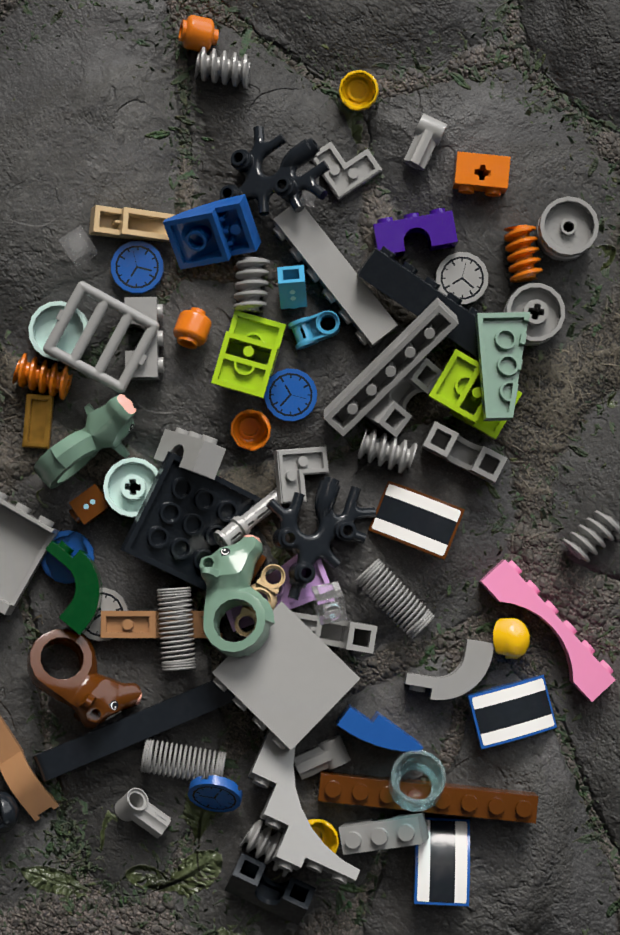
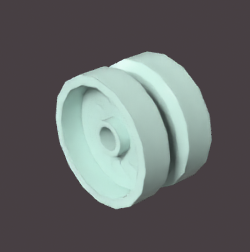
[28,301,88,361]
[103,457,159,518]

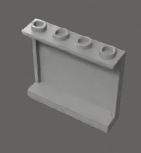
[0,491,59,615]
[212,601,360,750]

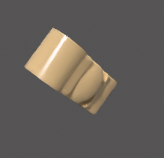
[234,564,286,637]

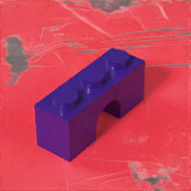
[372,208,458,257]

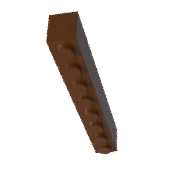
[318,771,538,824]

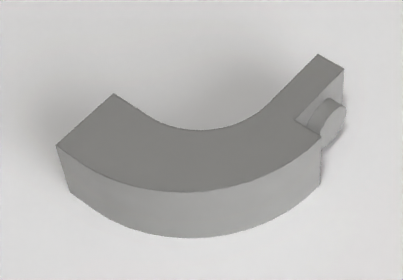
[293,612,378,654]
[404,638,494,700]

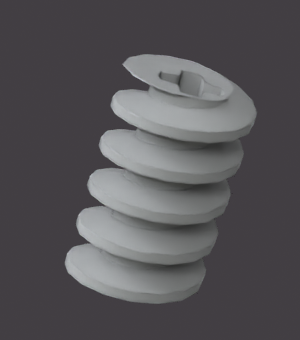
[194,47,252,89]
[233,257,270,314]
[358,428,417,473]
[562,505,620,562]
[239,819,288,877]

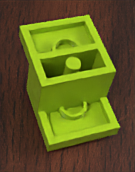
[211,310,286,399]
[428,349,522,440]

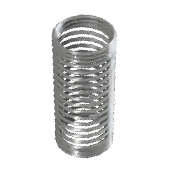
[355,559,435,639]
[156,587,196,671]
[140,738,227,781]

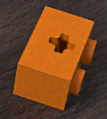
[452,152,511,197]

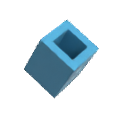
[277,265,307,309]

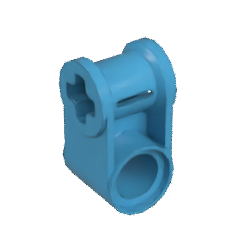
[288,310,340,350]

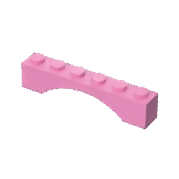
[479,560,615,702]

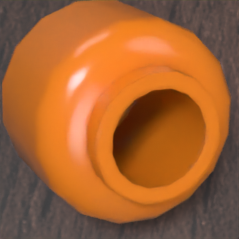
[178,15,219,52]
[173,307,212,349]

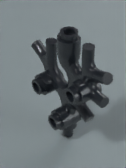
[219,126,330,216]
[266,476,376,600]

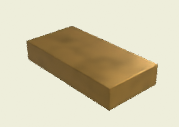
[22,394,54,449]

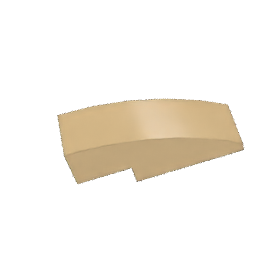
[89,205,174,242]

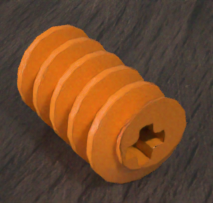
[503,225,543,283]
[12,353,73,400]

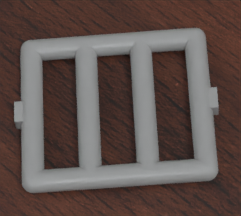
[43,281,159,393]

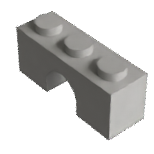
[124,297,164,380]
[365,357,442,438]
[421,421,508,484]
[154,427,226,480]
[339,812,429,855]

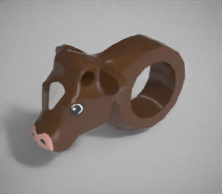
[27,629,142,729]

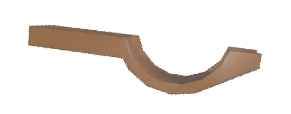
[100,611,223,639]
[0,715,59,822]

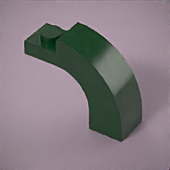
[46,540,103,635]

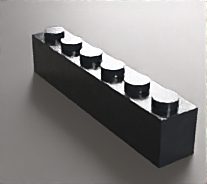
[357,246,481,357]

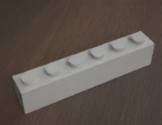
[273,206,398,348]
[324,297,459,436]

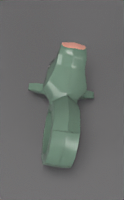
[34,394,136,489]
[199,535,275,658]

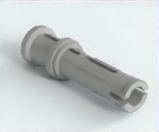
[213,488,282,548]

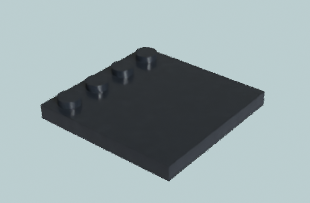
[120,451,262,591]

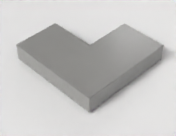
[311,142,382,201]
[273,446,329,504]

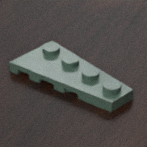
[475,312,530,421]

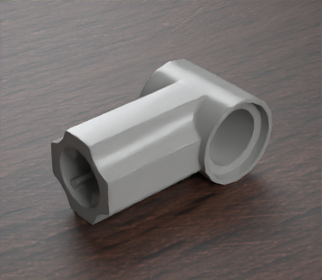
[403,113,448,171]
[294,735,351,780]
[115,788,171,839]

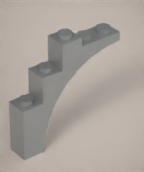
[248,728,360,885]

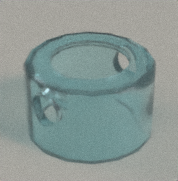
[388,750,446,812]

